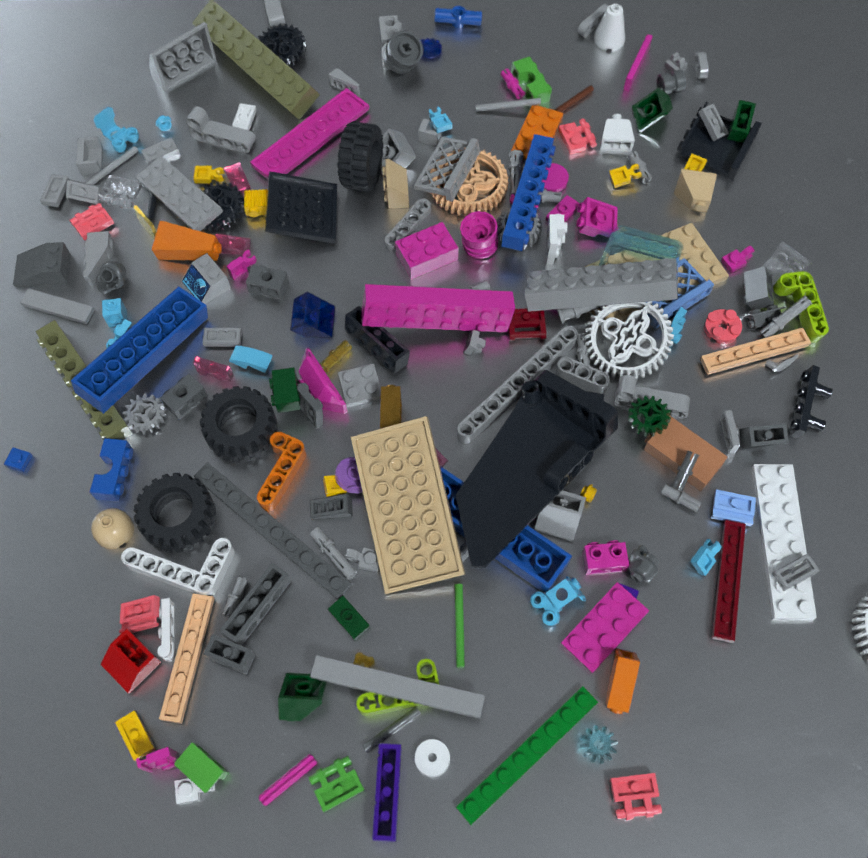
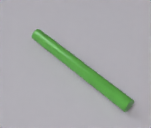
[455,584,465,668]

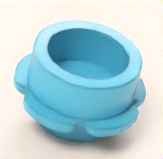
[155,115,172,131]

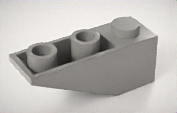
[83,231,114,287]

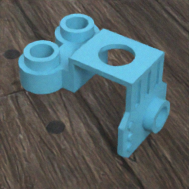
[93,107,139,152]
[530,576,586,626]

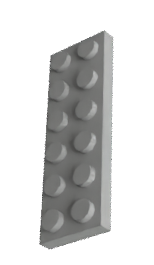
[135,156,223,231]

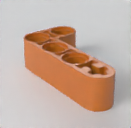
[257,432,306,512]

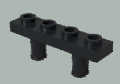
[790,365,833,439]

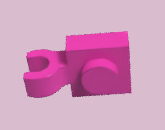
[721,245,755,274]
[226,250,257,280]

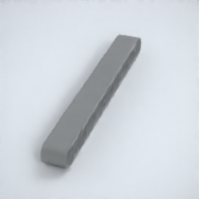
[457,326,578,444]

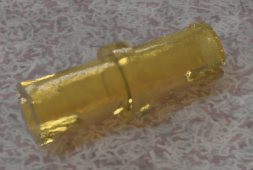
[319,340,352,373]

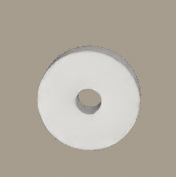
[415,739,450,777]

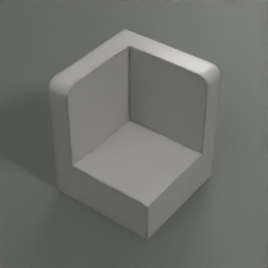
[418,119,442,147]

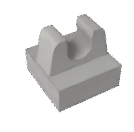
[664,52,688,72]
[463,330,486,355]

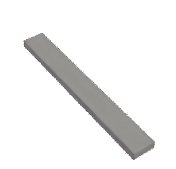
[310,655,485,719]

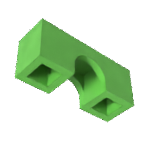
[511,56,552,104]

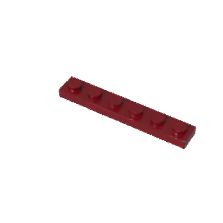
[712,520,746,643]

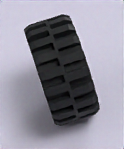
[337,121,383,191]
[200,386,278,463]
[134,473,216,553]

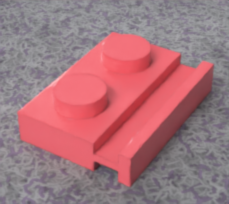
[119,595,160,633]

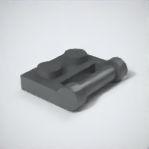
[297,383,324,429]

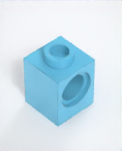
[102,298,127,327]

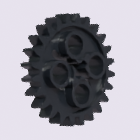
[258,23,307,66]
[201,181,244,232]

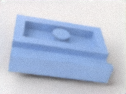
[711,489,756,527]

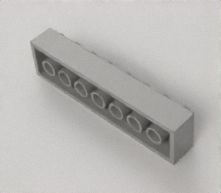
[525,258,678,312]

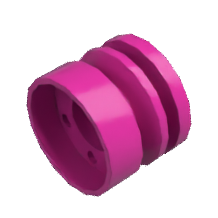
[460,211,499,259]

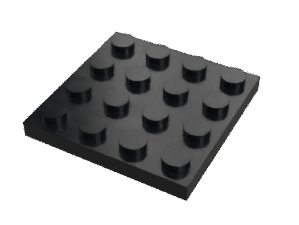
[265,171,337,244]

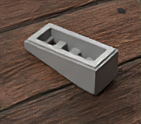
[328,68,360,97]

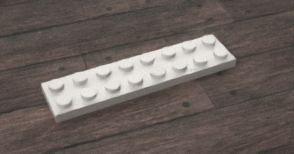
[752,464,817,620]

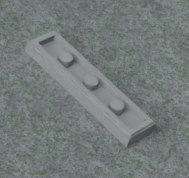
[20,288,95,325]

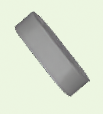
[694,52,709,79]

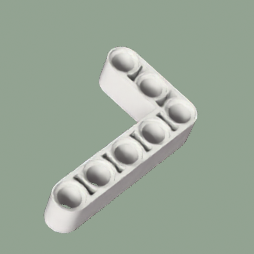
[121,538,235,596]

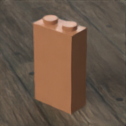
[644,416,728,491]

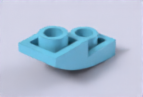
[670,307,687,344]
[229,346,273,373]

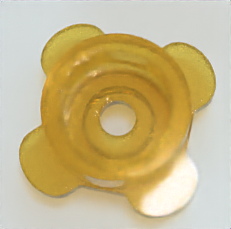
[353,652,375,668]

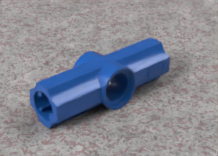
[435,6,482,28]

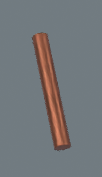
[554,85,594,112]

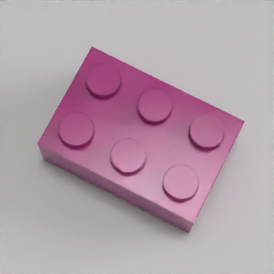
[395,222,458,280]

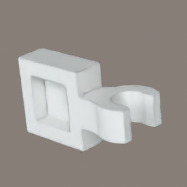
[175,778,216,805]

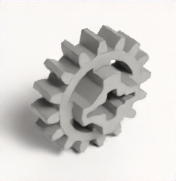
[123,393,166,434]

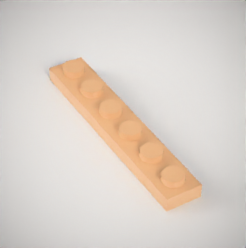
[700,328,811,375]
[159,593,215,724]

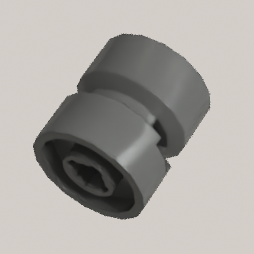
[656,70,686,94]

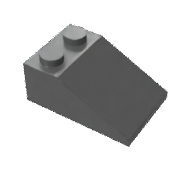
[13,242,71,286]

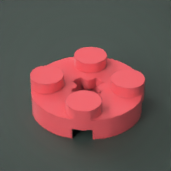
[704,309,742,344]

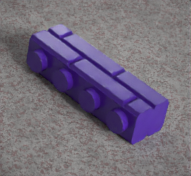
[372,743,402,842]

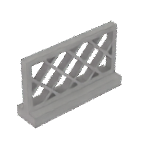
[414,137,480,201]

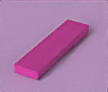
[624,34,653,91]

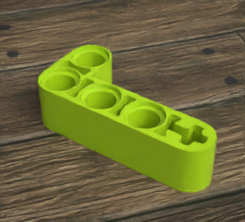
[773,271,829,343]
[357,659,439,716]

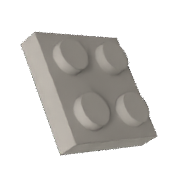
[338,364,381,408]

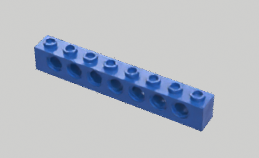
[502,134,556,251]

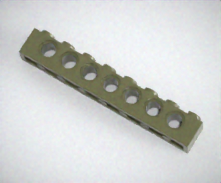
[35,320,133,440]

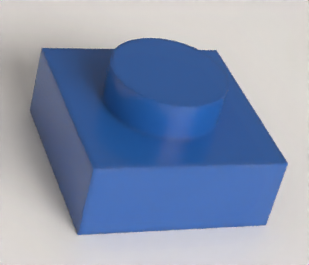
[4,447,33,472]

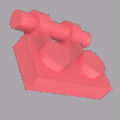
[559,119,597,155]
[69,203,114,241]
[610,773,662,820]

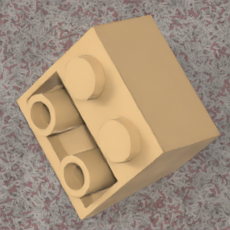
[382,159,409,209]

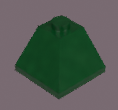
[632,87,673,133]
[278,673,327,722]

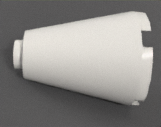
[594,4,625,51]

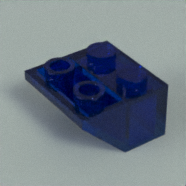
[290,291,335,338]

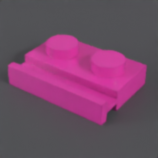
[136,747,180,773]

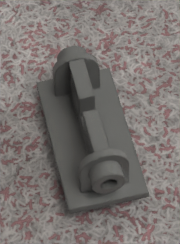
[744,305,785,329]

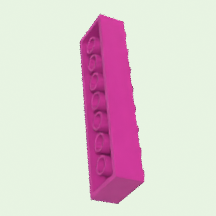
[362,284,515,332]

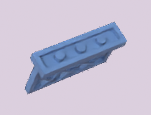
[646,258,714,329]

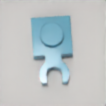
[429,107,452,133]

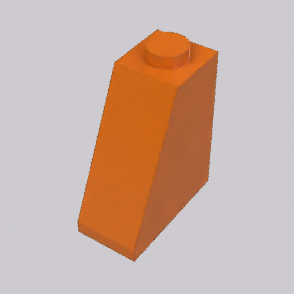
[606,648,640,714]

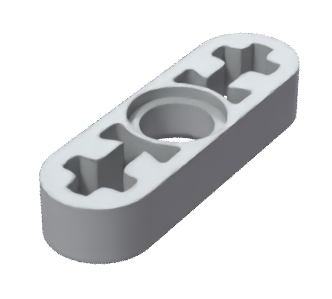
[577,4,608,37]

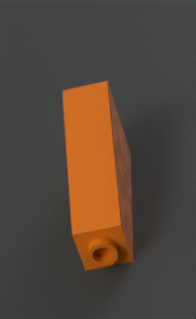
[151,221,222,261]

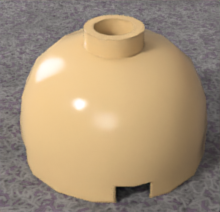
[91,508,134,549]

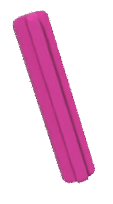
[259,754,317,806]

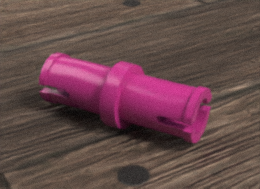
[500,68,525,99]

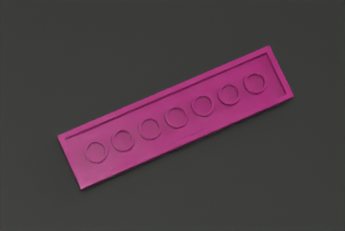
[250,88,369,180]

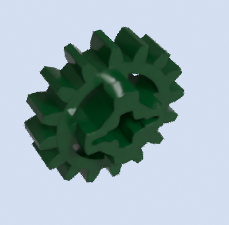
[628,396,671,437]

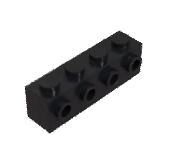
[344,306,410,374]

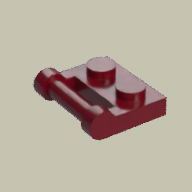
[509,308,546,341]

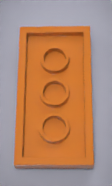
[511,105,563,161]

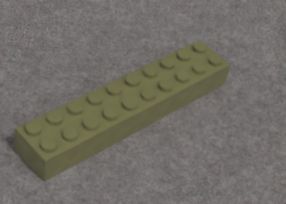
[192,0,320,120]

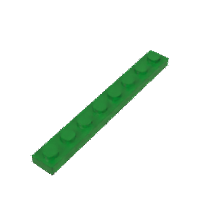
[456,686,598,826]

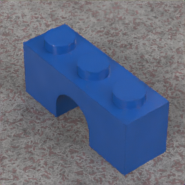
[90,438,133,502]

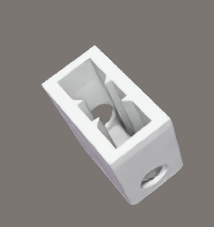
[600,114,635,152]

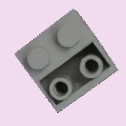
[534,490,586,542]

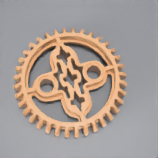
[429,148,508,217]

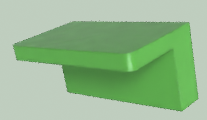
[174,742,229,793]

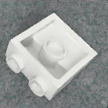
[546,214,567,265]

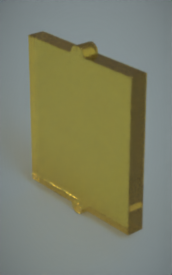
[134,205,156,239]

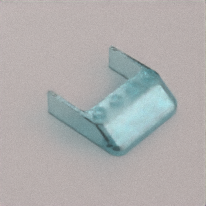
[599,226,684,303]

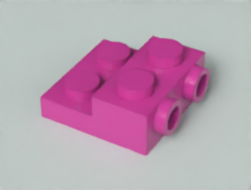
[577,197,618,239]

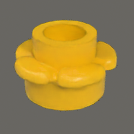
[580,484,597,503]

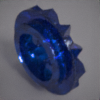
[421,37,442,58]

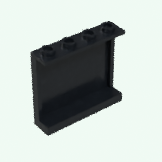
[677,101,762,181]

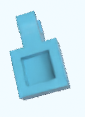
[690,539,722,576]

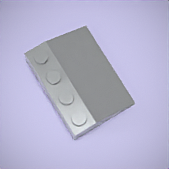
[150,22,217,92]

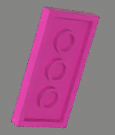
[561,582,649,673]

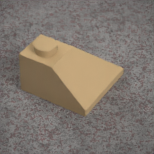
[674,169,717,212]

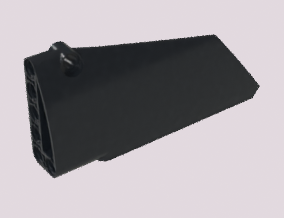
[456,370,618,568]

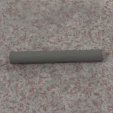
[362,707,421,753]

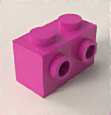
[582,540,629,575]

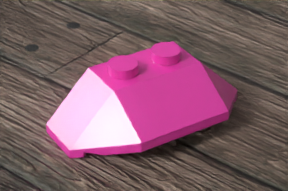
[298,348,348,414]

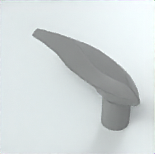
[765,354,799,372]

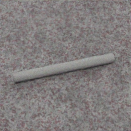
[476,98,541,112]
[85,146,139,185]

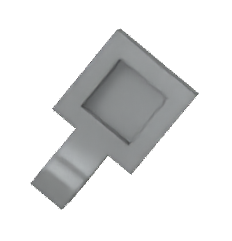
[346,547,379,573]

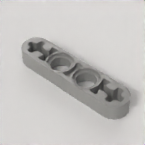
[385,199,431,251]

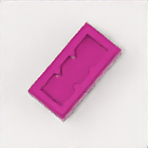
[546,195,580,222]

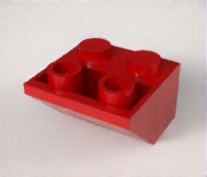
[100,628,161,694]

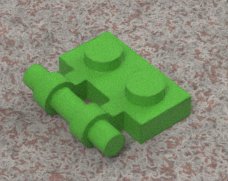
[308,756,365,813]

